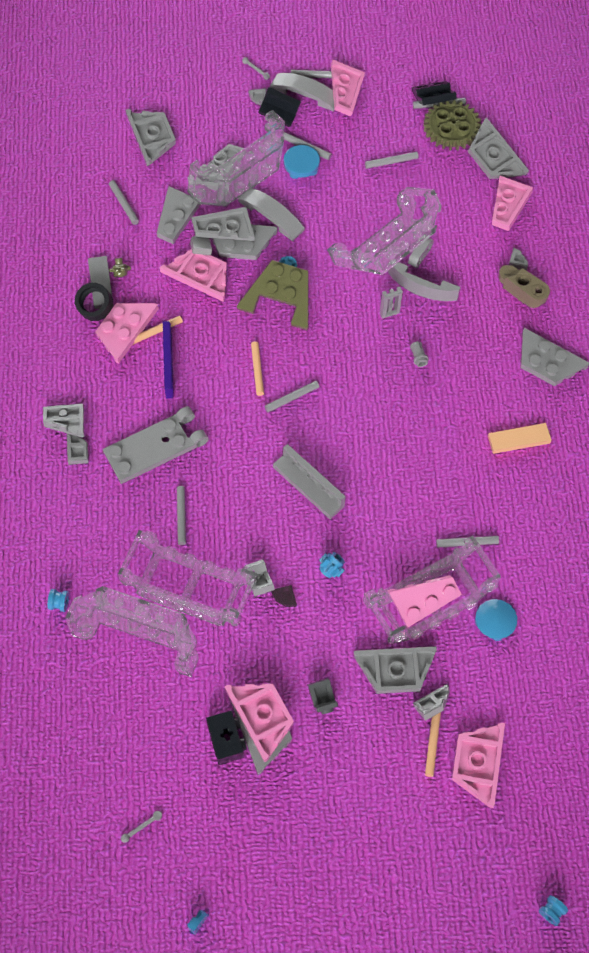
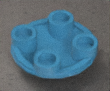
[475,599,517,641]

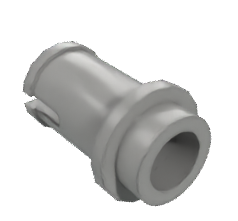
[410,341,429,367]

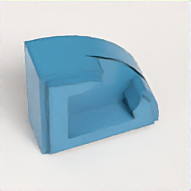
[187,910,209,934]

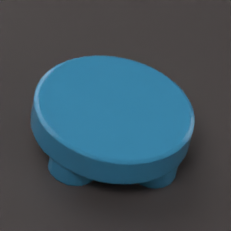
[284,145,320,179]

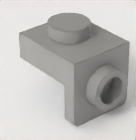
[244,560,275,596]

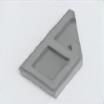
[190,236,212,255]
[67,433,89,465]
[413,684,450,721]

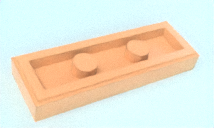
[488,423,551,454]

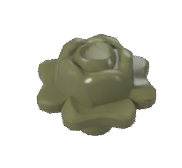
[109,258,131,277]

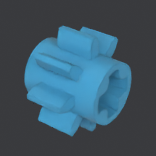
[319,552,345,578]

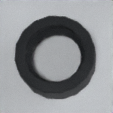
[74,283,113,321]

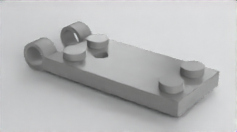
[103,406,209,484]

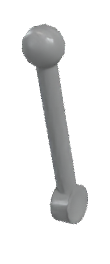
[242,57,270,80]
[121,811,162,843]

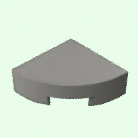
[248,88,266,105]
[509,248,528,271]

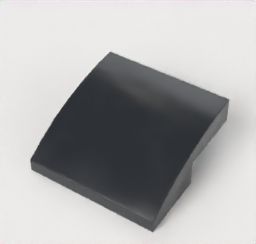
[412,81,457,106]

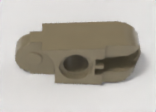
[498,265,550,308]

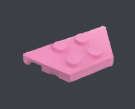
[160,249,227,301]
[95,303,159,364]
[225,684,294,762]
[452,723,505,808]

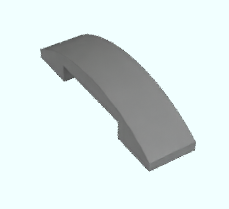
[270,73,334,112]
[238,188,305,242]
[388,259,461,301]

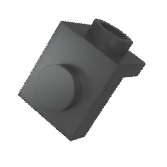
[307,678,338,714]

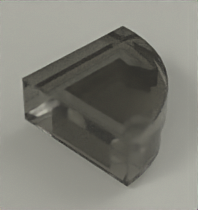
[271,585,297,607]

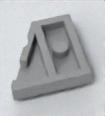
[43,404,84,437]

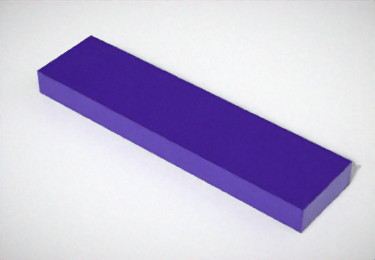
[163,321,174,399]

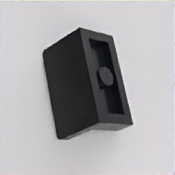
[258,87,301,127]

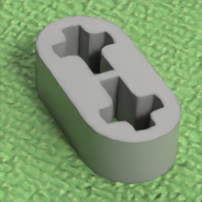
[408,236,434,268]

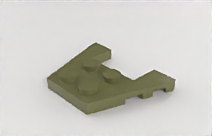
[237,260,309,331]

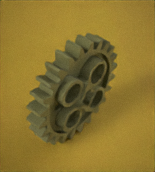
[423,100,482,151]

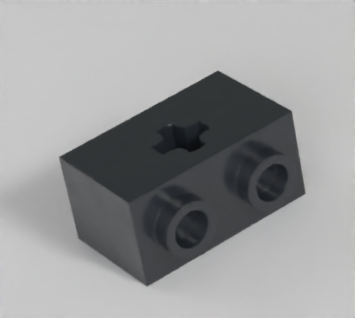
[206,710,247,765]

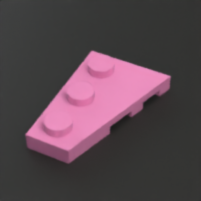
[331,60,365,116]
[492,176,533,231]
[387,575,462,627]

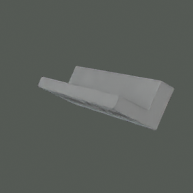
[273,444,346,520]

